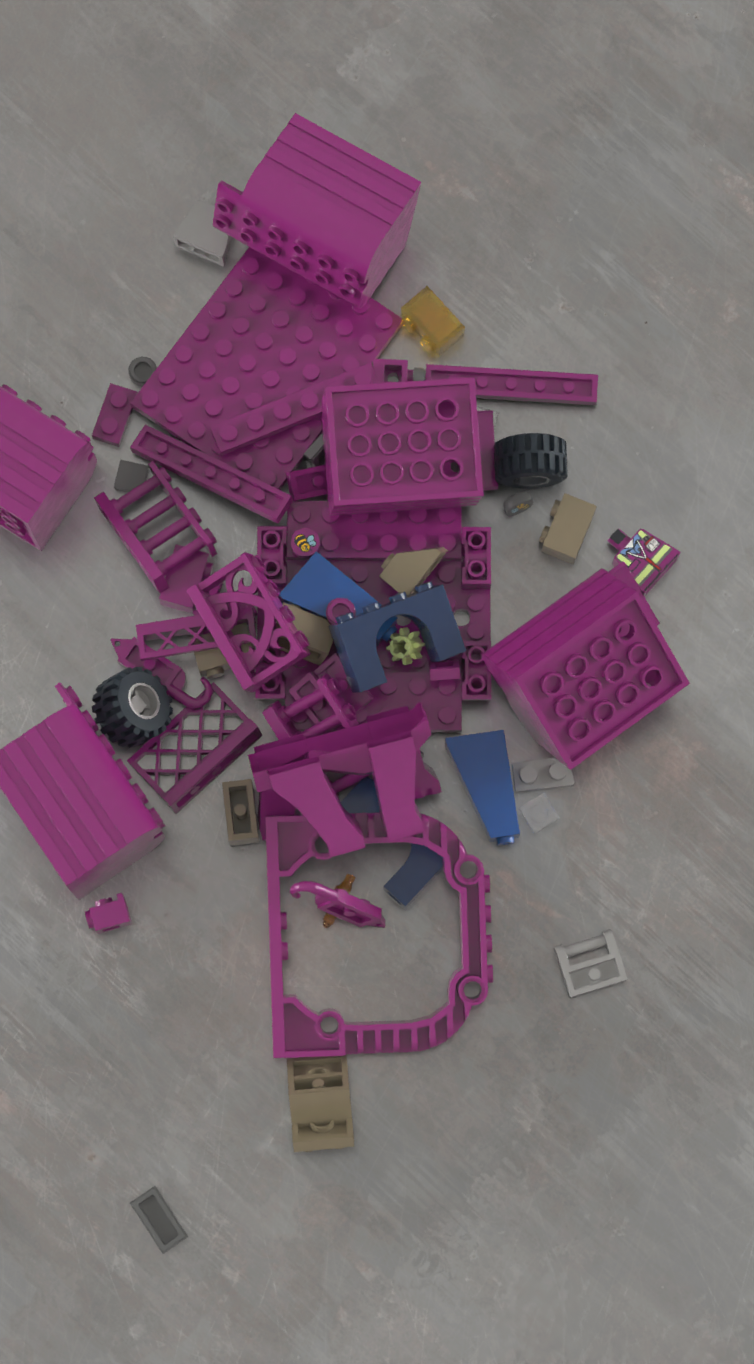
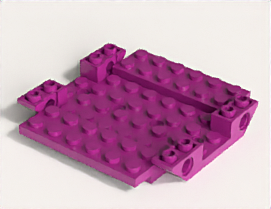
[255,501,491,732]

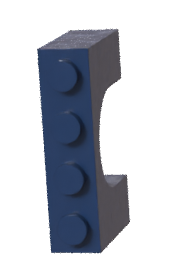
[328,581,466,693]
[341,776,443,910]

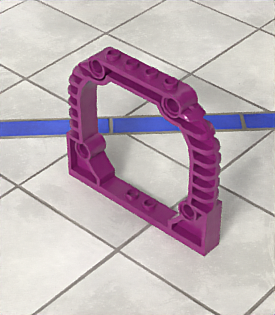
[265,812,493,1058]

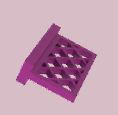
[127,682,262,814]

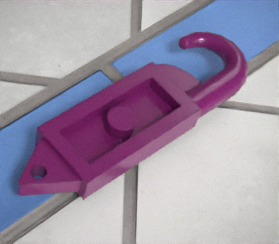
[110,637,212,708]
[289,881,386,928]

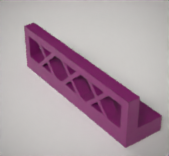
[136,606,257,661]

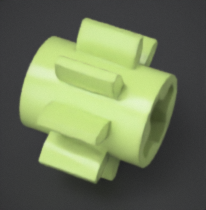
[386,627,425,665]

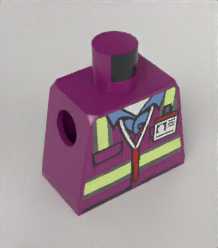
[608,528,681,597]

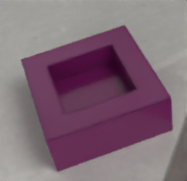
[429,659,460,681]

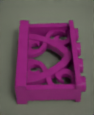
[186,552,311,692]

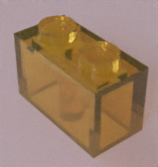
[401,286,465,357]

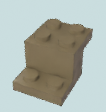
[287,1054,354,1152]

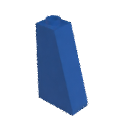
[278,551,398,646]
[445,730,520,846]

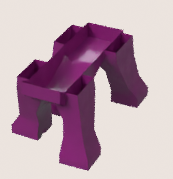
[248,702,442,857]

